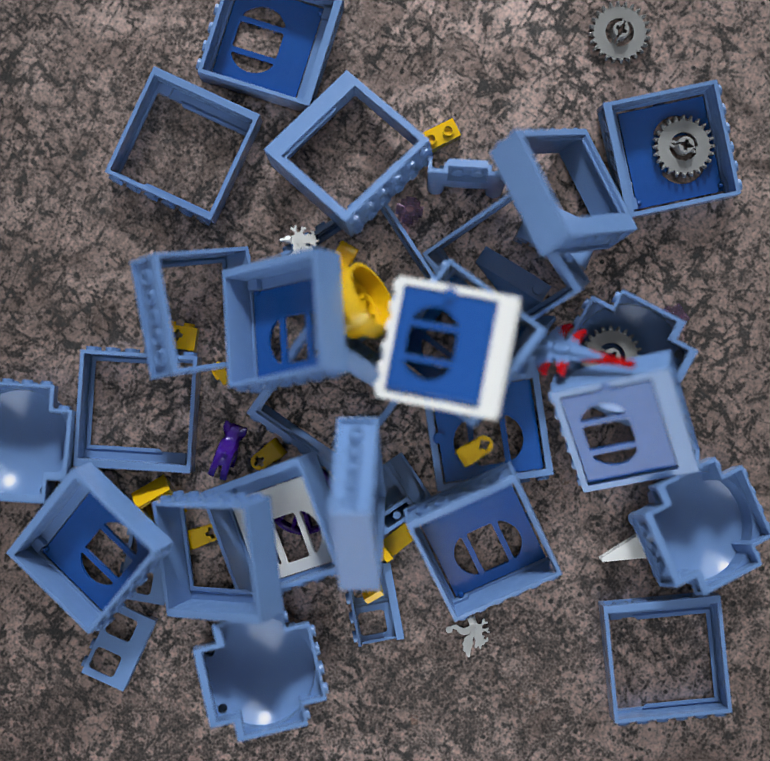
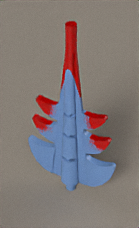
[514,316,636,377]

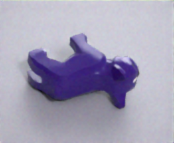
[208,421,247,481]

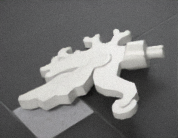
[280,225,319,252]
[446,615,490,657]

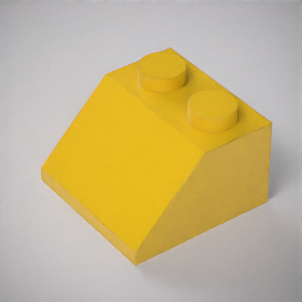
[131,475,187,523]

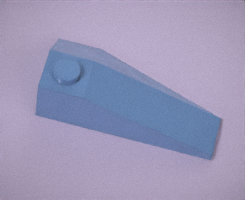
[475,246,551,313]

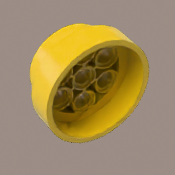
[341,263,392,339]

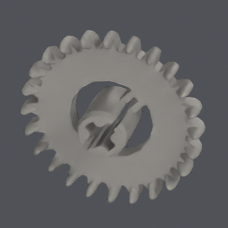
[588,1,651,64]
[652,115,716,178]
[580,325,642,367]

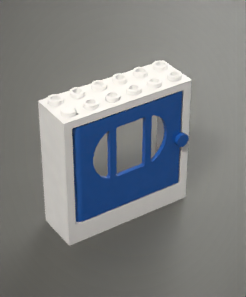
[373,276,523,420]

